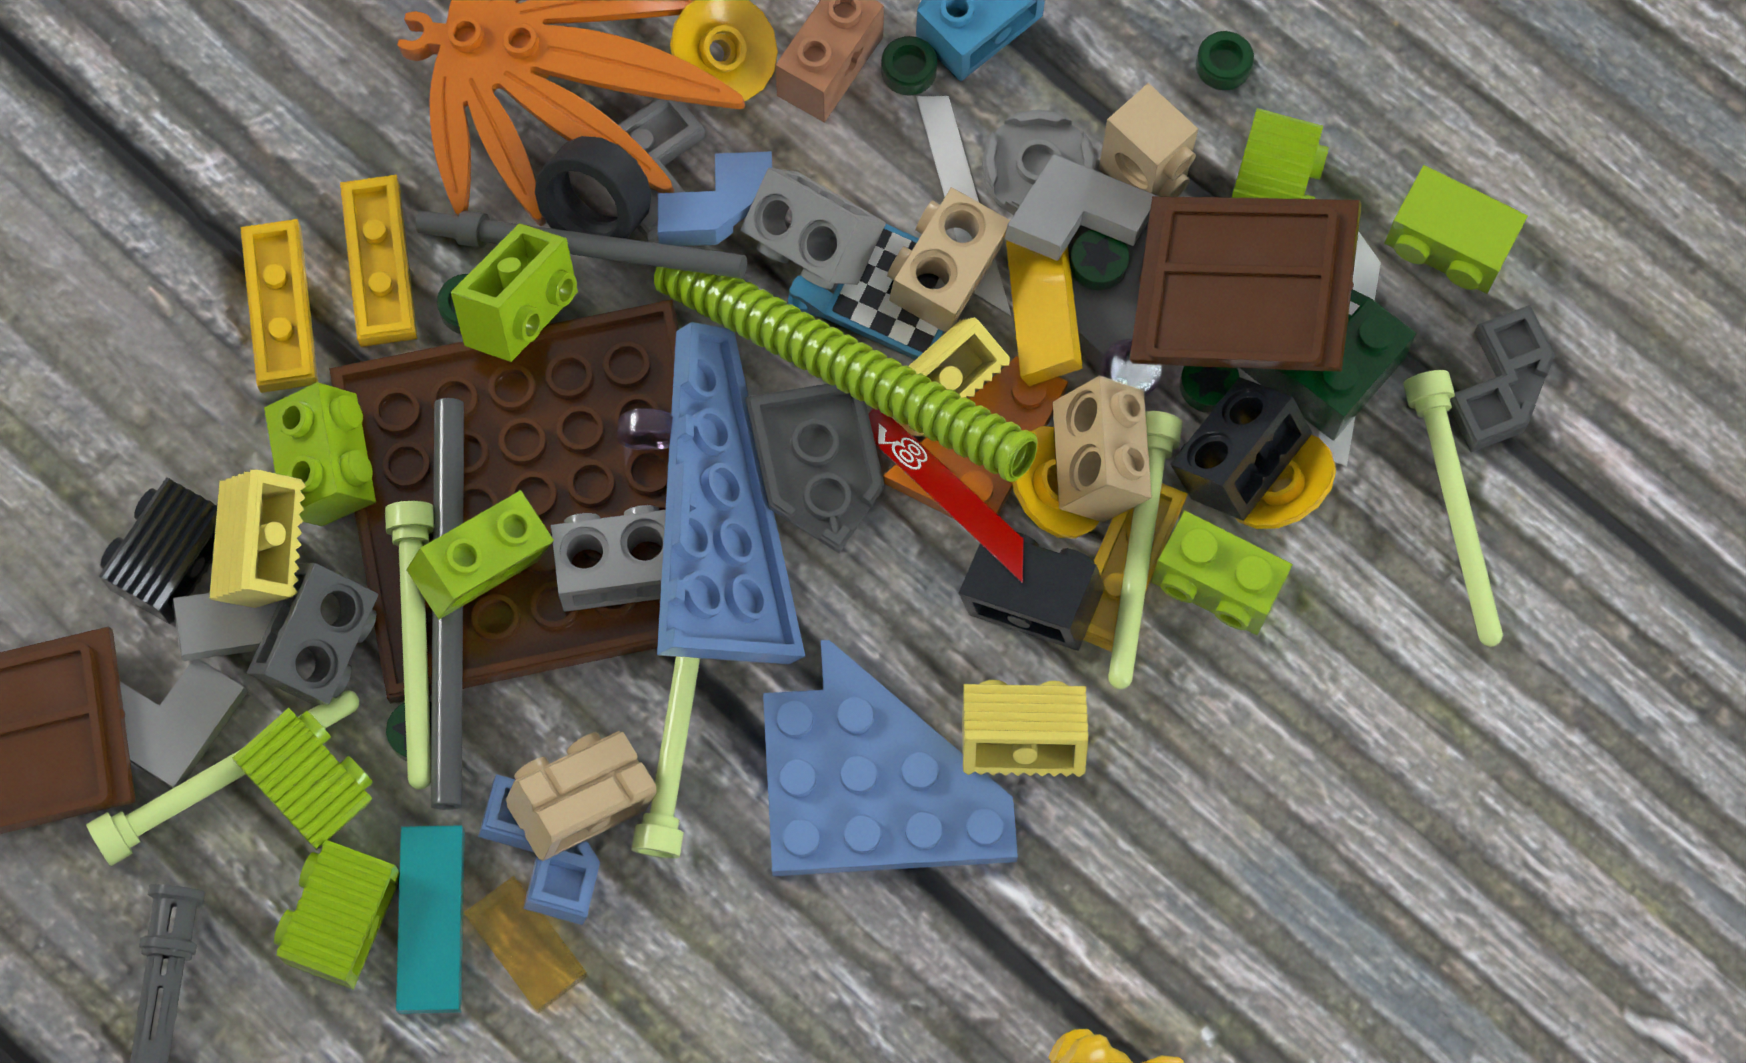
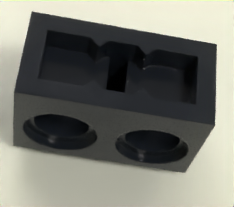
[1170,377,1312,521]

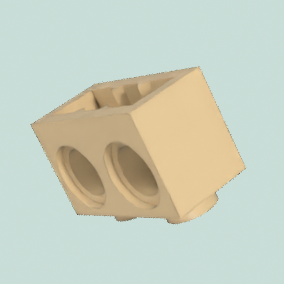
[887,187,1010,333]
[1053,376,1152,522]

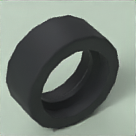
[535,136,652,239]

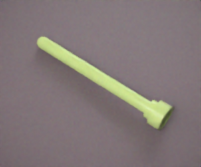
[1403,370,1503,647]
[1108,411,1183,689]
[385,501,434,790]
[631,657,700,859]
[86,690,359,866]

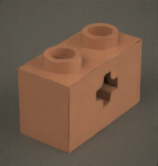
[775,0,884,123]

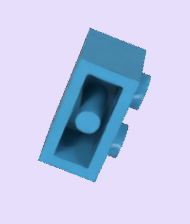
[916,0,1045,82]

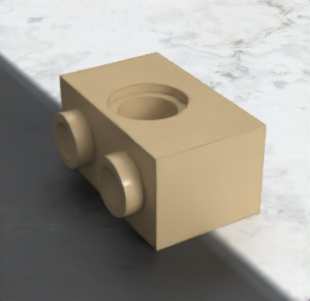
[1099,83,1199,197]

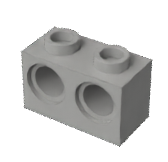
[740,168,886,289]
[551,505,666,612]

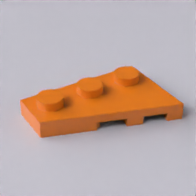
[883,356,1068,519]

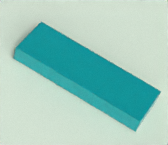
[396,825,465,1014]

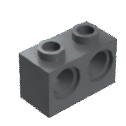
[246,563,379,705]

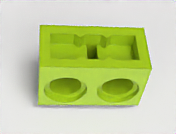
[406,490,554,620]

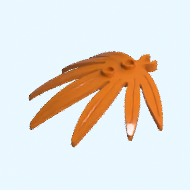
[397,0,745,226]

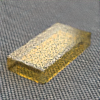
[464,876,588,1014]

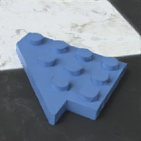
[763,640,1018,876]

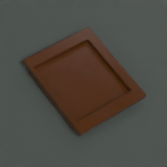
[1130,196,1362,372]
[0,626,136,834]

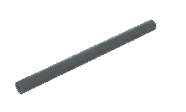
[431,398,464,810]

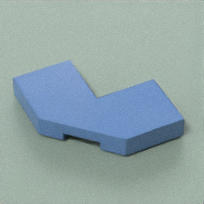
[658,151,772,246]
[478,774,600,925]

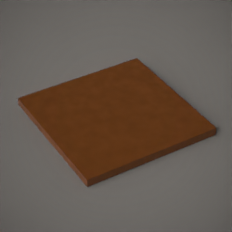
[329,299,679,704]

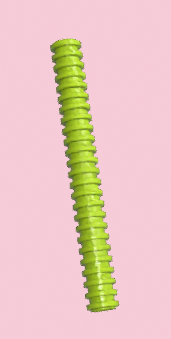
[654,246,1038,482]

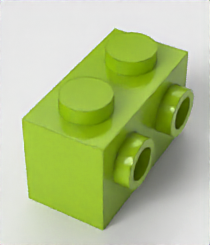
[451,223,578,362]
[264,382,376,527]
[1151,510,1293,636]

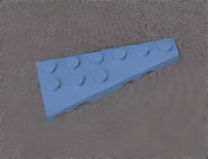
[657,322,805,664]

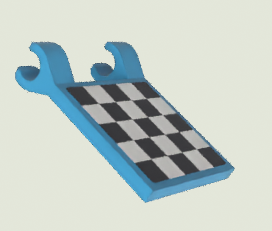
[788,224,945,360]

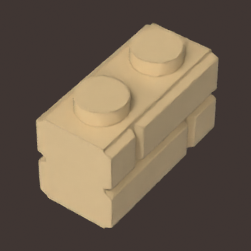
[506,731,657,861]

